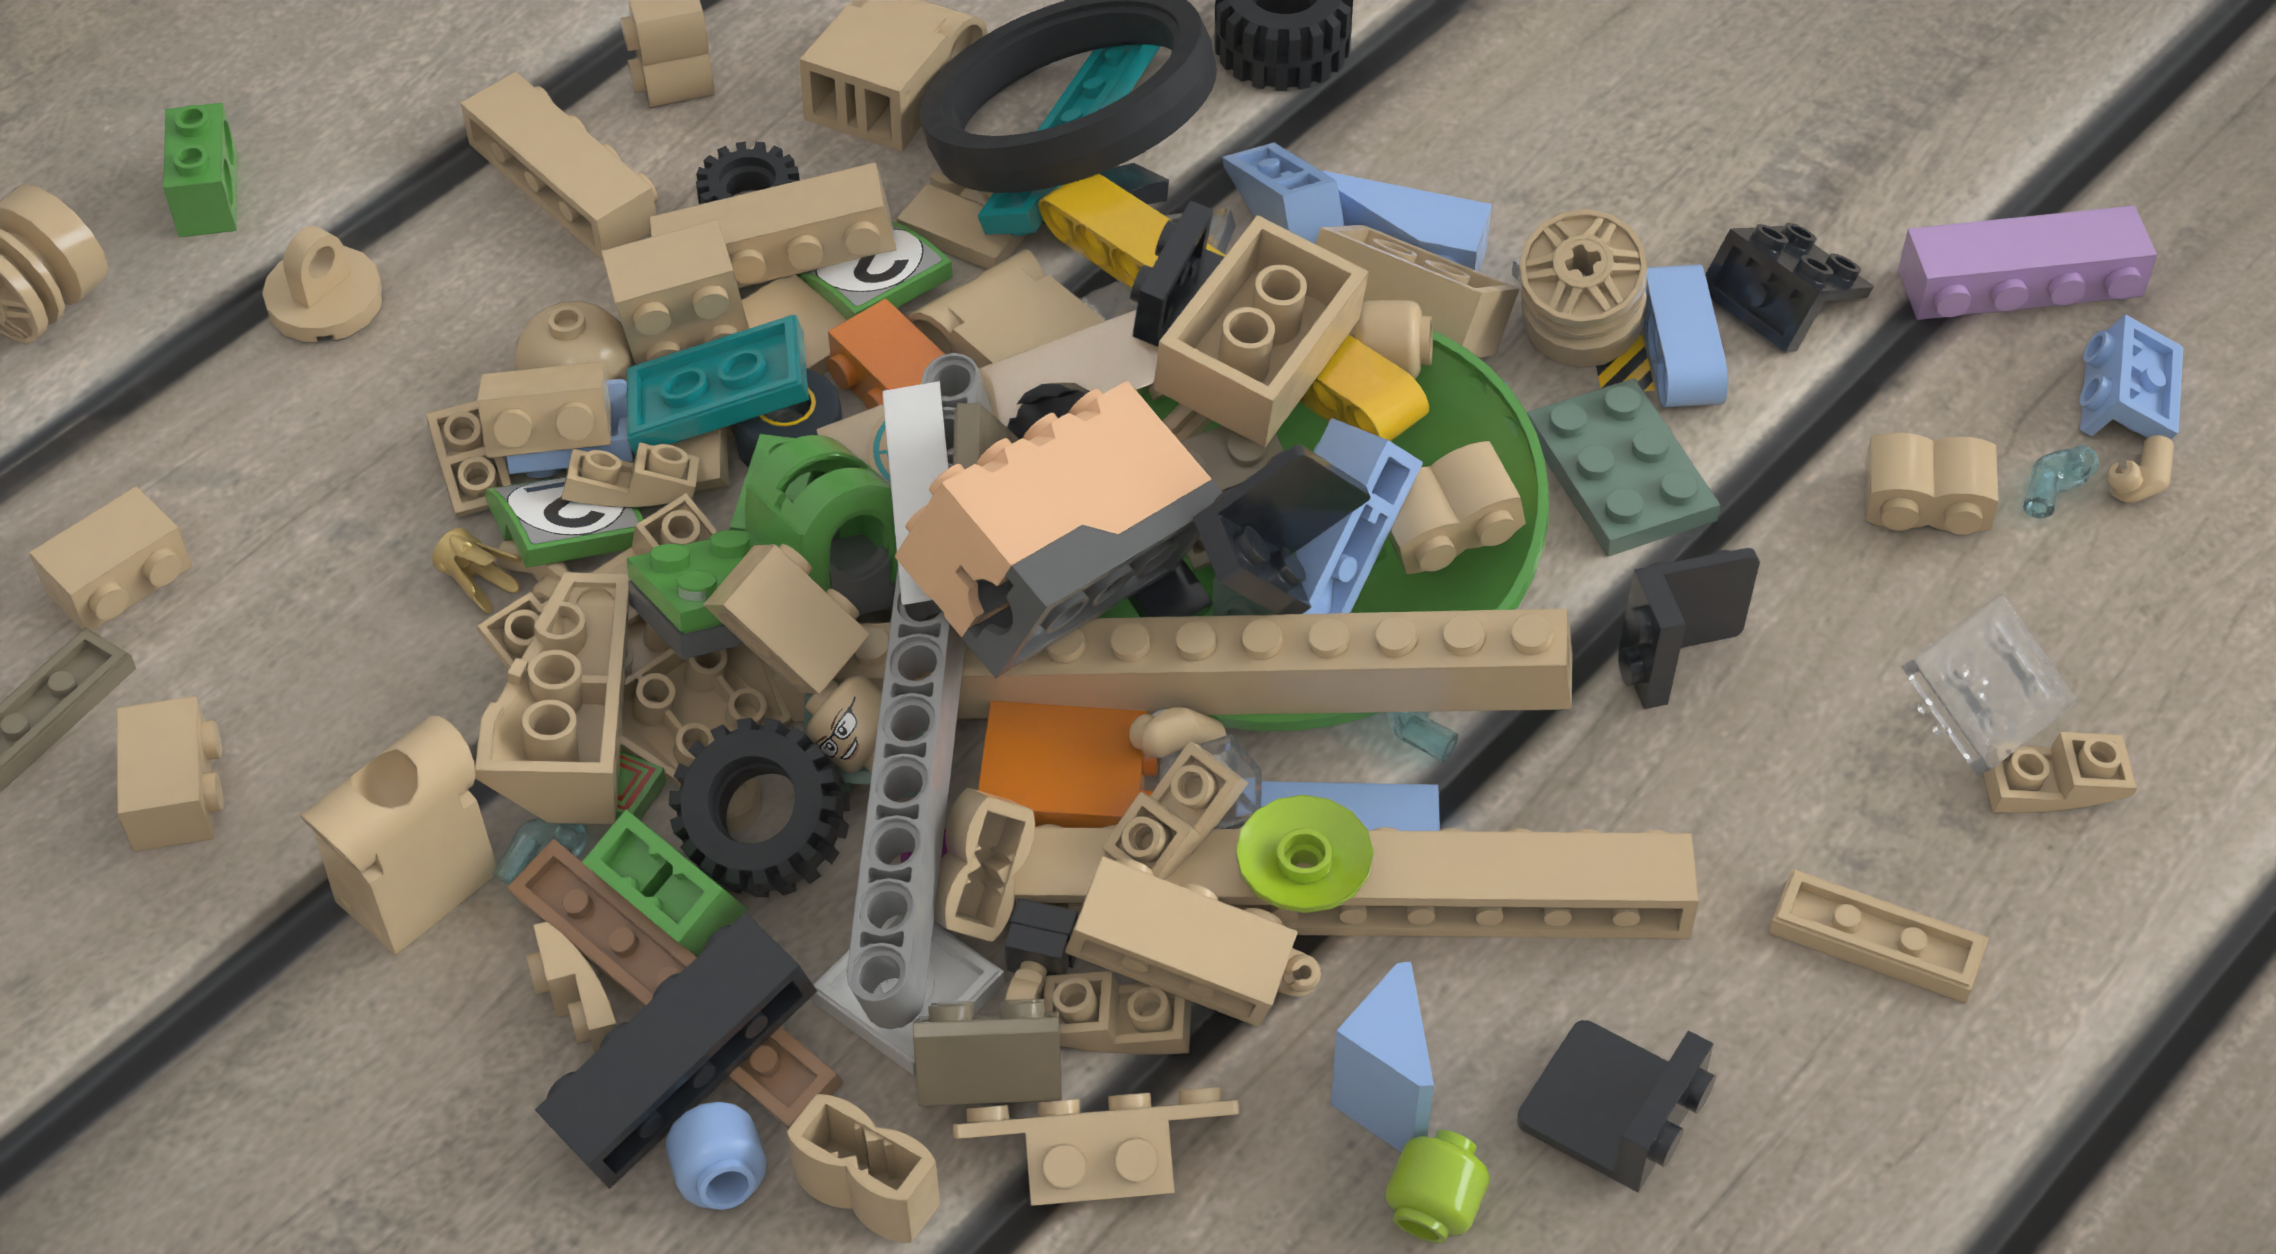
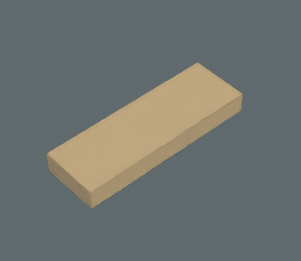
[1769,869,1989,1003]

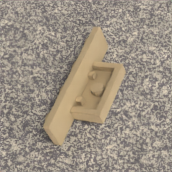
[953,1087,1239,1206]

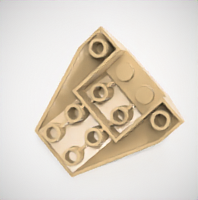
[477,493,791,787]

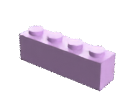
[1898,205,2157,320]

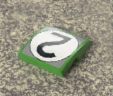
[796,222,953,320]
[485,476,644,568]

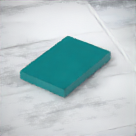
[626,315,809,455]

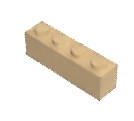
[460,71,658,261]
[649,162,897,288]

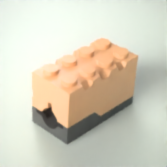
[894,381,1223,678]

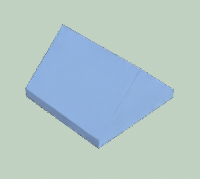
[1331,962,1434,1152]

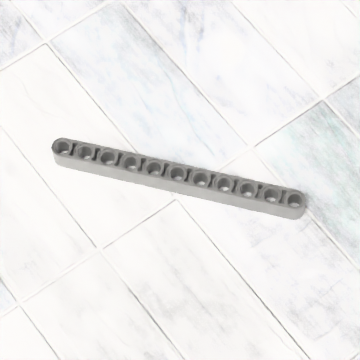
[847,353,992,1029]

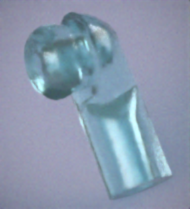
[2023,445,2099,518]
[1387,712,1458,762]
[493,818,588,885]

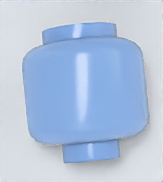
[666,1102,767,1210]

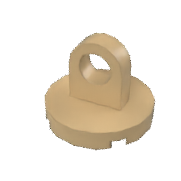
[262,226,383,342]

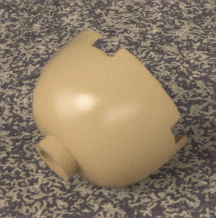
[515,301,635,381]

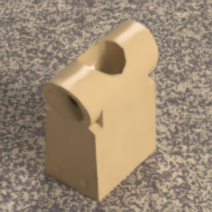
[799,0,988,152]
[907,249,1105,369]
[300,715,499,956]

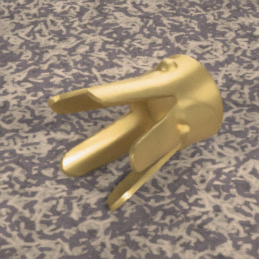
[432,528,522,614]

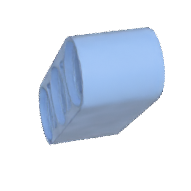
[1643,264,1728,408]

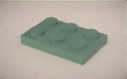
[1527,378,1721,557]

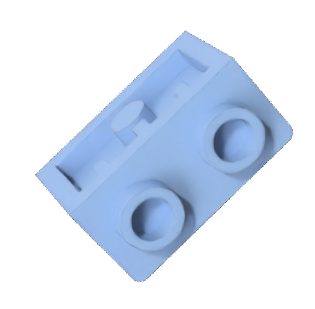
[2079,314,2183,439]

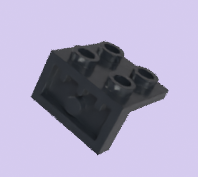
[1705,223,1874,352]
[1193,444,1371,615]

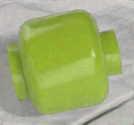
[1384,1129,1491,1244]

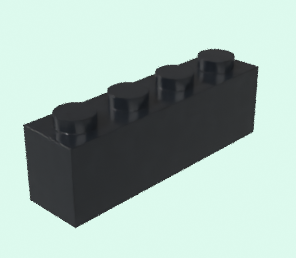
[535,912,817,1189]

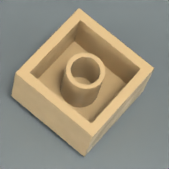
[601,219,750,365]

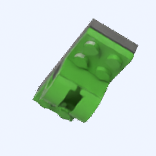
[627,435,898,660]

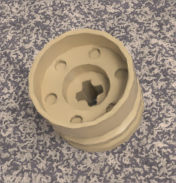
[0,184,108,344]
[1519,209,1647,368]

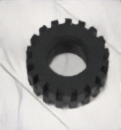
[1214,0,1353,91]
[668,718,850,898]

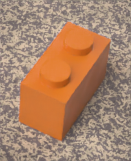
[827,298,945,410]

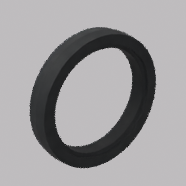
[919,0,1217,193]

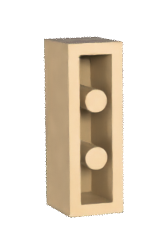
[1065,856,1298,1027]

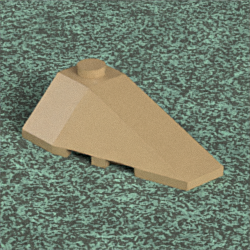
[475,572,630,824]

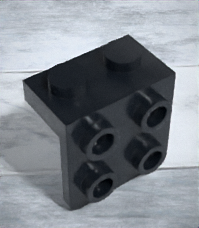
[1130,201,1224,347]
[1618,548,1760,709]
[1517,1020,1716,1192]

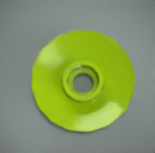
[1236,795,1374,913]

